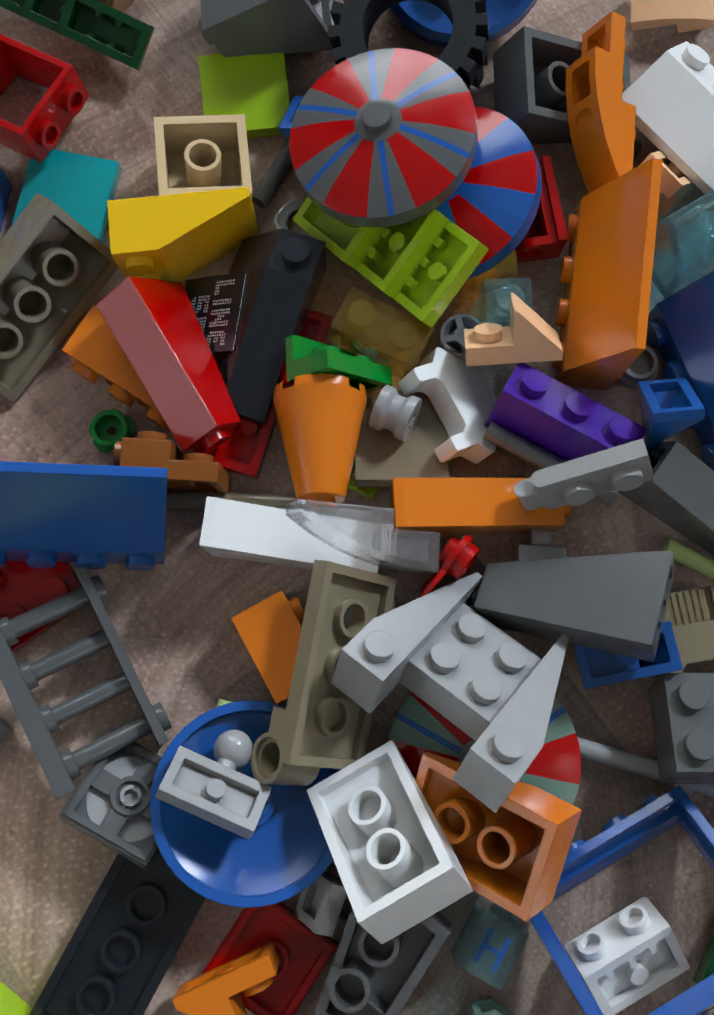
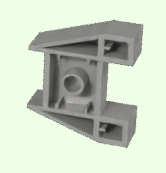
[331,572,569,813]

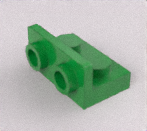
[285,335,392,393]

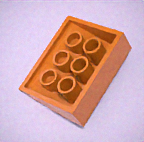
[549,158,663,391]

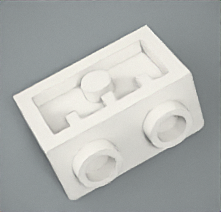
[565,897,690,1015]

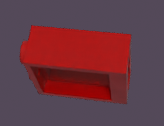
[0,34,90,163]

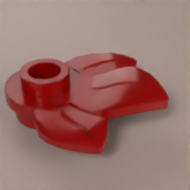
[419,534,481,598]

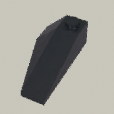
[222,228,326,426]

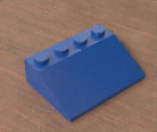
[0,461,168,571]

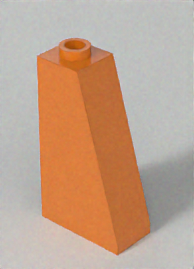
[390,478,571,540]

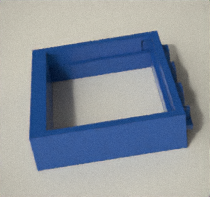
[529,785,714,1015]

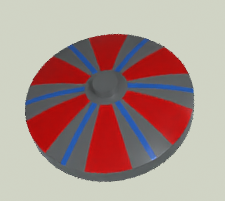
[289,48,478,227]

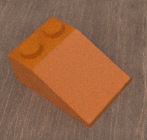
[415,752,582,922]

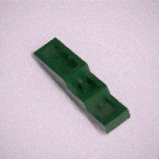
[0,0,154,71]

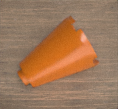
[273,373,367,513]

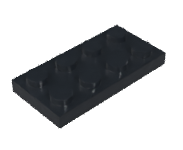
[29,848,206,1015]

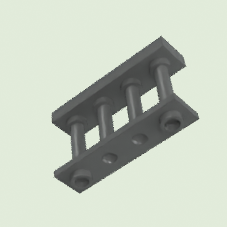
[0,566,172,800]

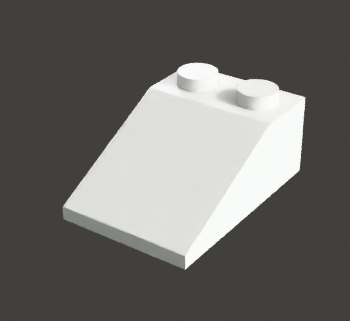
[307,740,473,944]

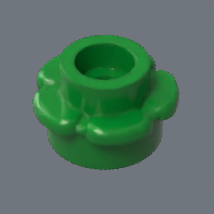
[89,409,135,453]

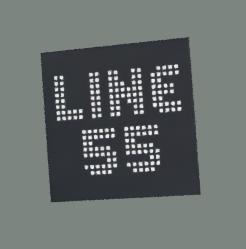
[185,272,246,352]

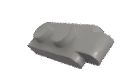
[514,438,655,510]

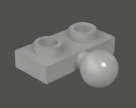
[155,729,272,840]

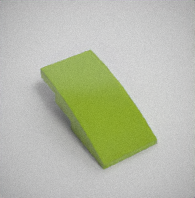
[292,197,489,328]

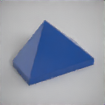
[638,377,705,450]

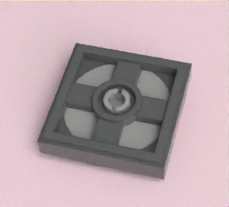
[59,742,162,870]

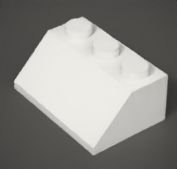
[622,41,714,198]

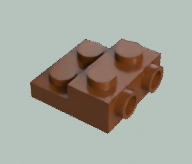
[113,431,231,493]

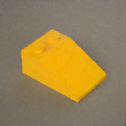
[107,187,259,282]

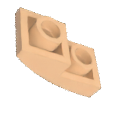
[630,0,714,33]

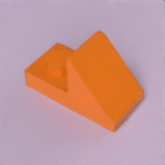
[172,942,280,1015]

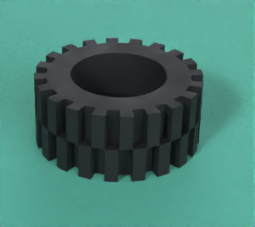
[328,0,489,94]

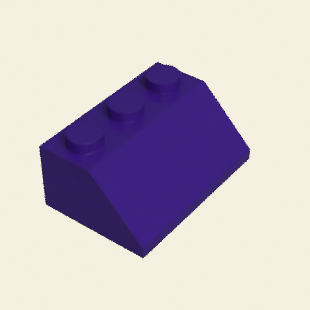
[484,363,647,461]

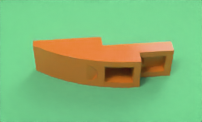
[566,11,636,193]

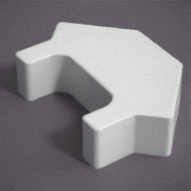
[399,347,497,464]

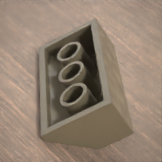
[0,193,119,403]

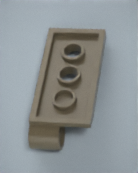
[251,560,397,786]

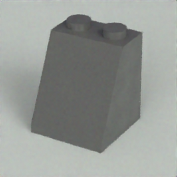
[199,0,335,57]

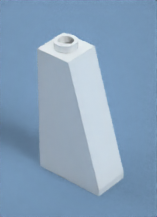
[199,496,391,574]

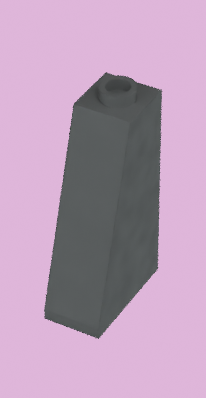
[618,441,714,556]
[471,551,675,662]

